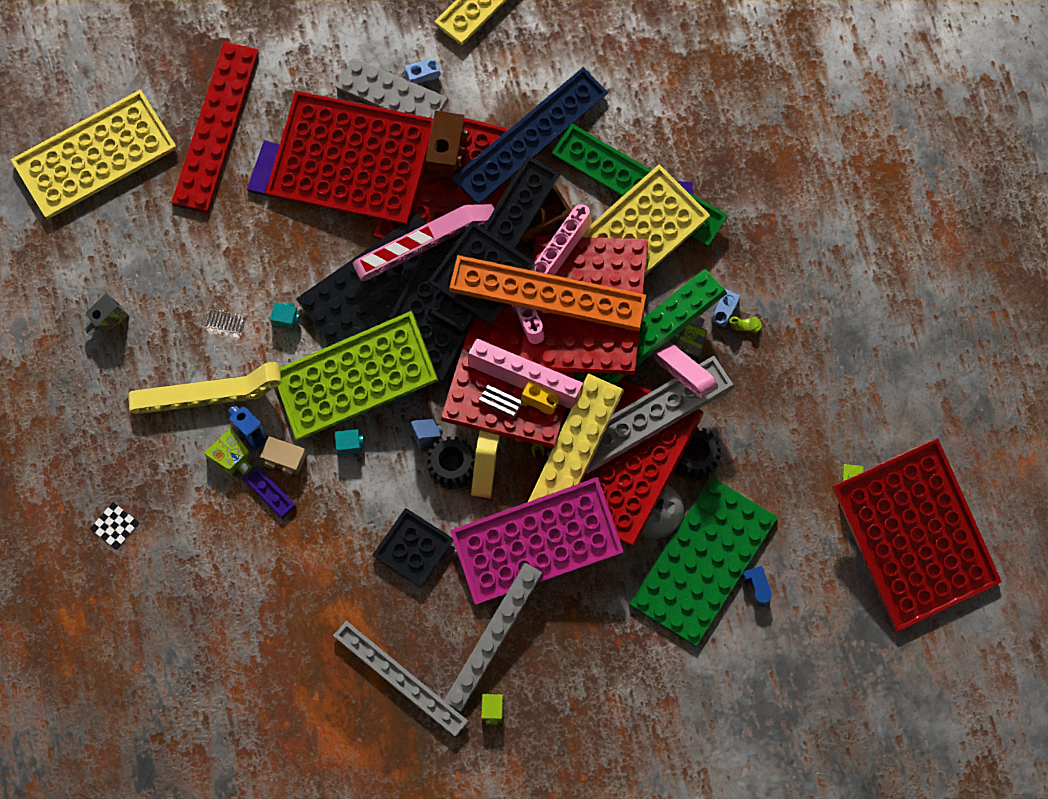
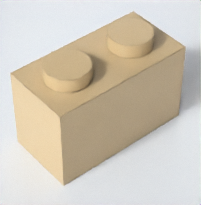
[260,436,307,475]

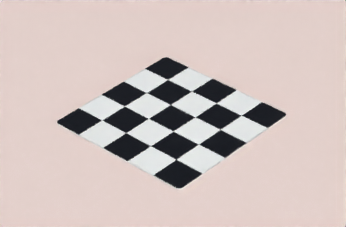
[90,502,139,549]

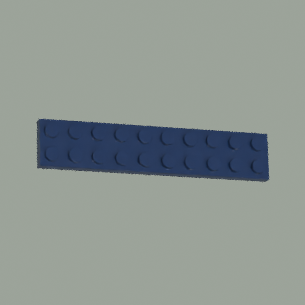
[452,67,608,205]

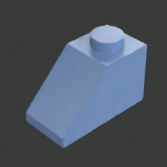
[411,419,443,451]

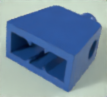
[228,406,268,451]

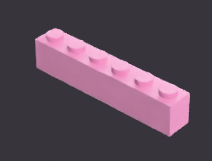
[468,339,583,409]

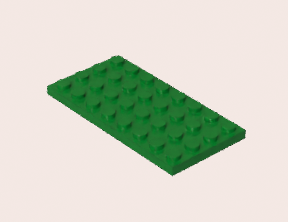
[629,477,778,647]

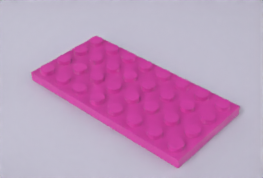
[450,477,624,605]

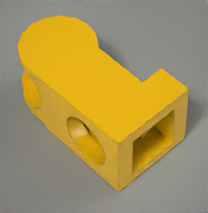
[520,381,560,414]

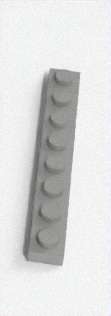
[444,563,543,712]
[333,621,468,738]

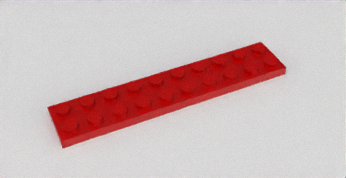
[171,41,259,213]

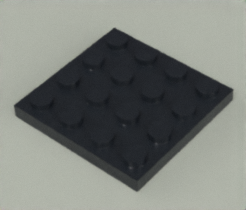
[428,221,535,325]

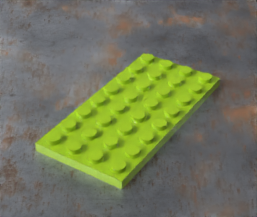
[277,311,438,441]

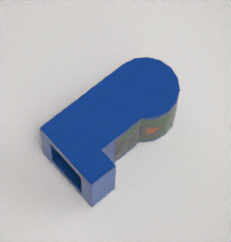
[742,566,772,606]

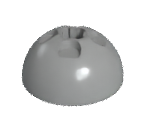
[641,485,684,539]

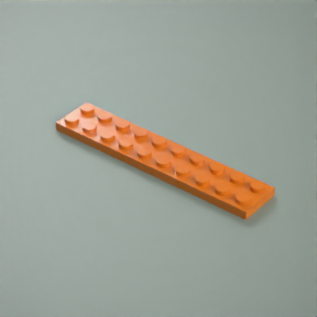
[449,255,646,331]

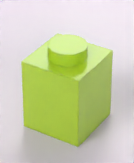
[482,694,503,725]

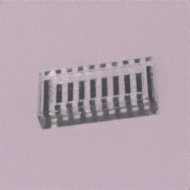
[204,307,247,335]

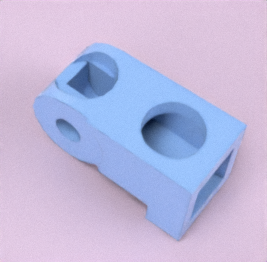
[404,59,441,84]
[711,289,740,328]

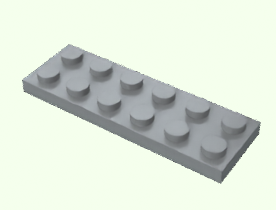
[336,58,448,118]

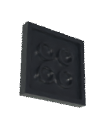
[372,507,454,588]

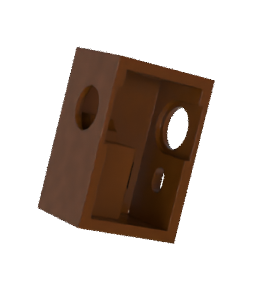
[426,111,468,180]
[519,185,572,249]

